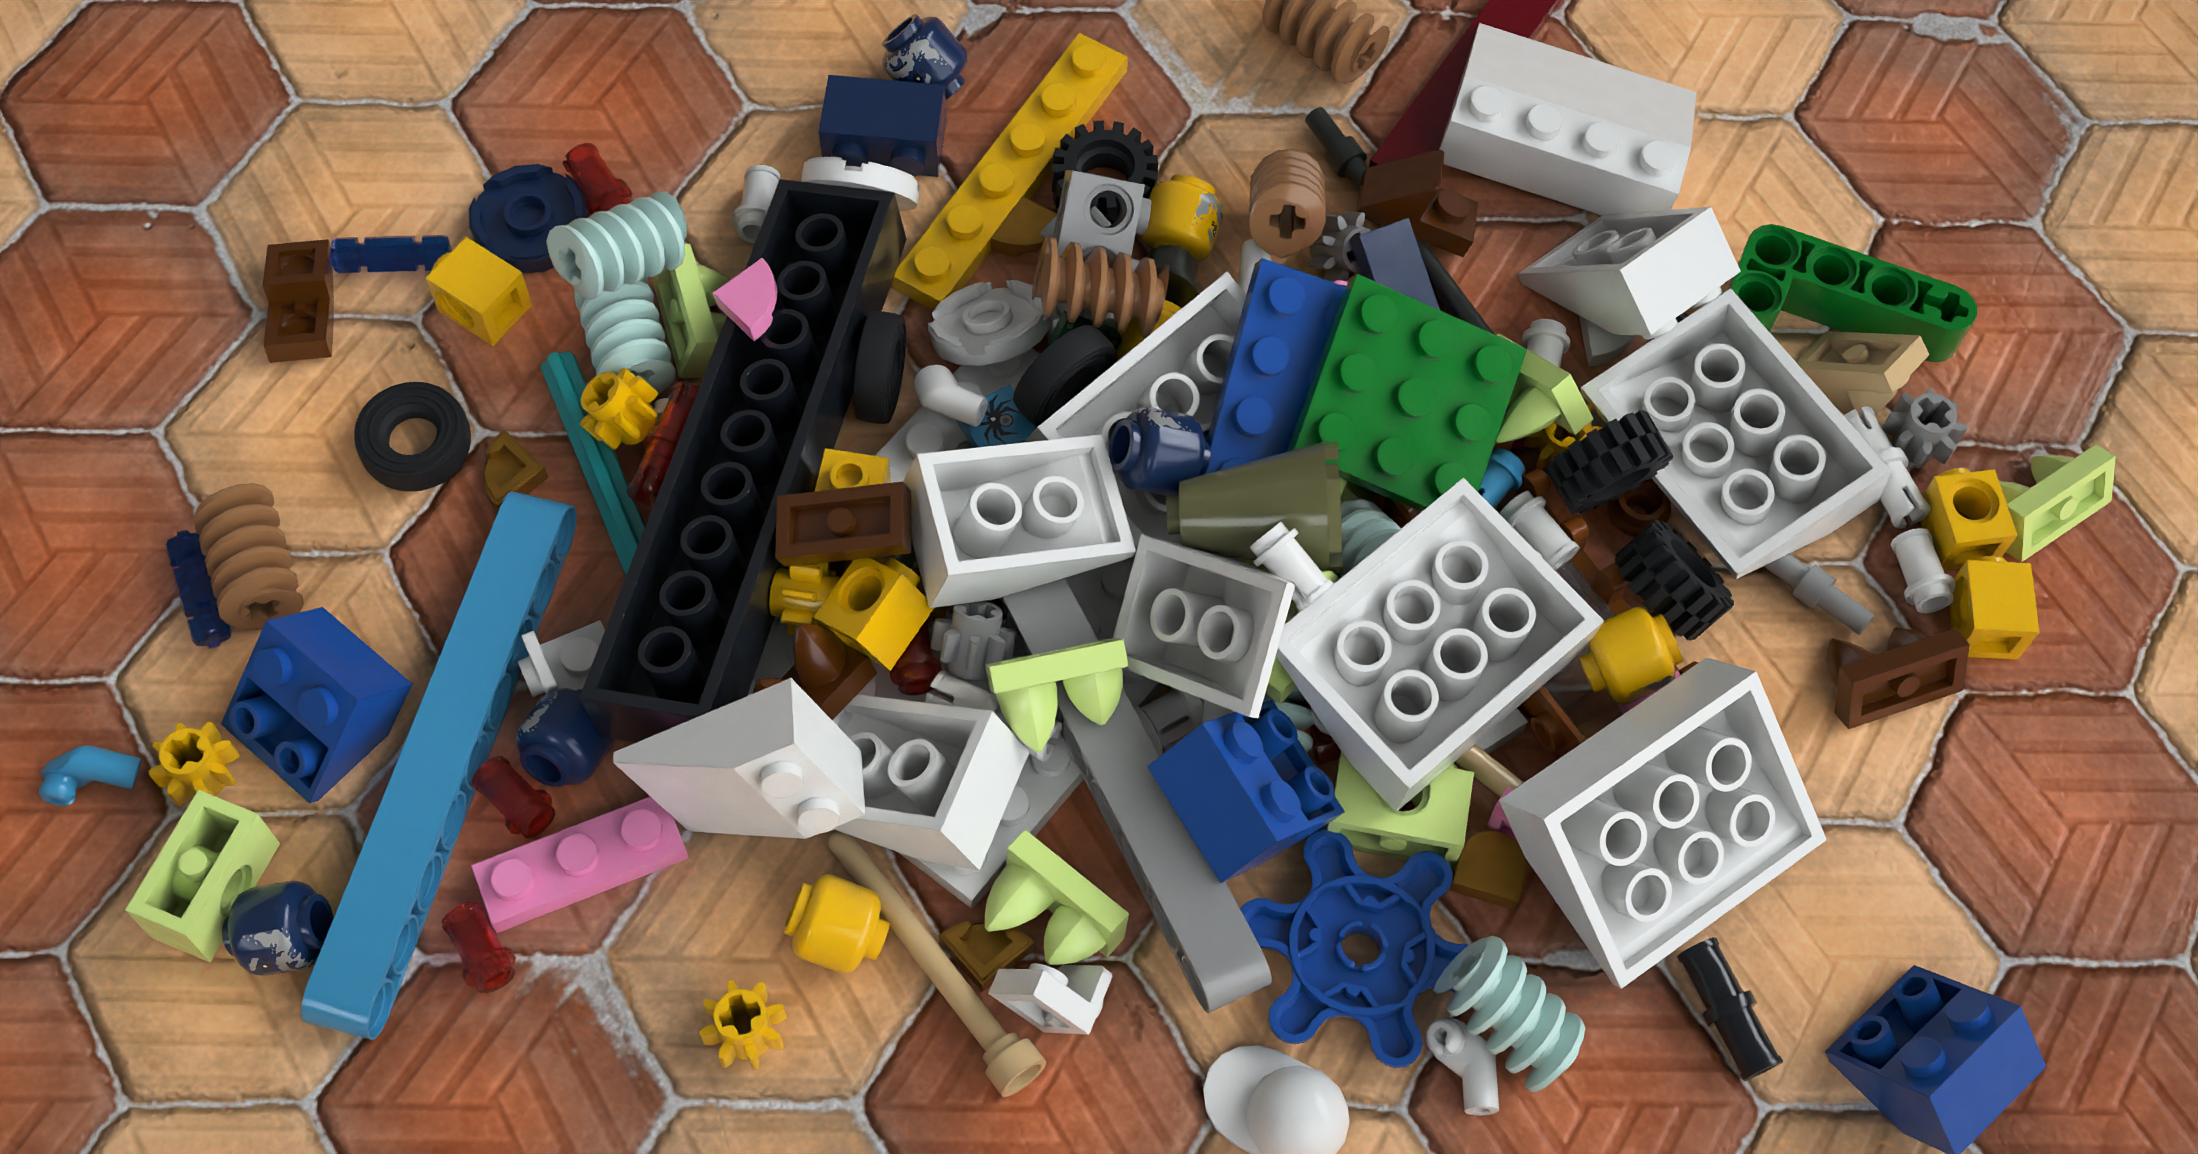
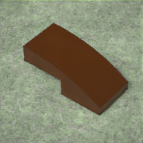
[263,239,334,363]

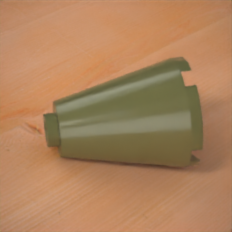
[1166,441,1343,573]

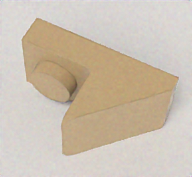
[1796,331,1929,420]

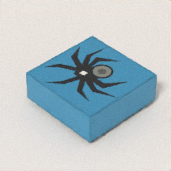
[956,384,1037,448]

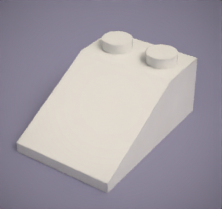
[1517,207,1741,339]
[903,434,1137,608]
[1113,535,1296,718]
[613,678,866,839]
[832,694,1029,870]

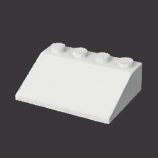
[1439,23,1697,216]
[1025,272,1246,555]
[1580,288,1892,579]
[1276,477,1604,812]
[1499,657,1827,989]

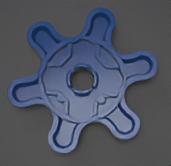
[1240,829,1468,1068]

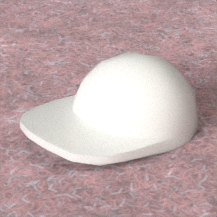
[1203,1045,1350,1154]

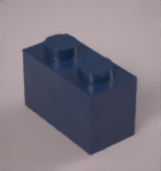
[819,75,947,177]

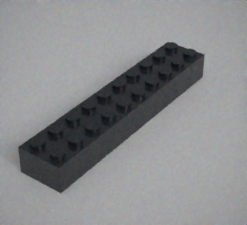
[579,179,907,743]

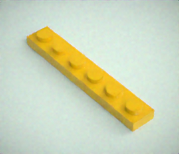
[892,33,1128,310]

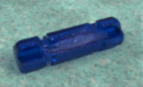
[330,235,452,273]
[165,530,232,649]

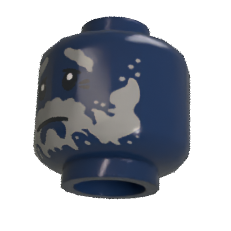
[882,14,967,100]
[1109,407,1211,496]
[516,688,615,787]
[222,880,334,976]

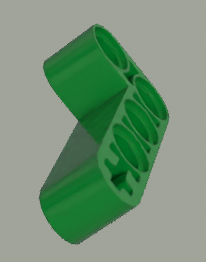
[1727,224,1977,362]

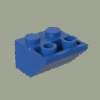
[221,607,412,803]
[1147,699,1345,883]
[1825,965,2047,1154]

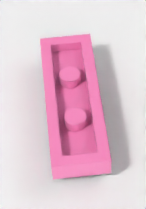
[471,797,689,933]

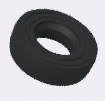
[853,311,906,424]
[1013,325,1117,427]
[354,382,471,491]

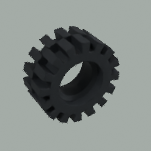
[1052,120,1158,224]
[1546,410,1674,515]
[1615,520,1734,641]

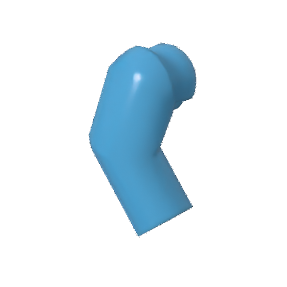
[38,745,142,806]

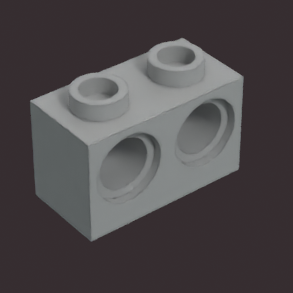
[1053,170,1151,272]

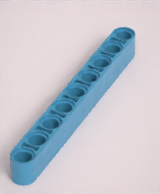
[301,491,577,1040]

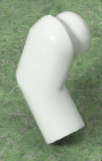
[914,365,988,427]
[1426,1018,1499,1115]

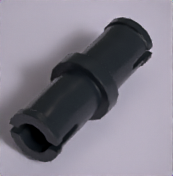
[1677,937,1783,1081]

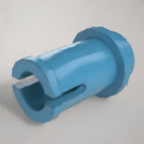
[1478,447,1525,509]

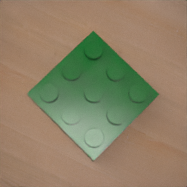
[1287,274,1527,512]

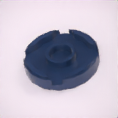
[469,164,589,274]

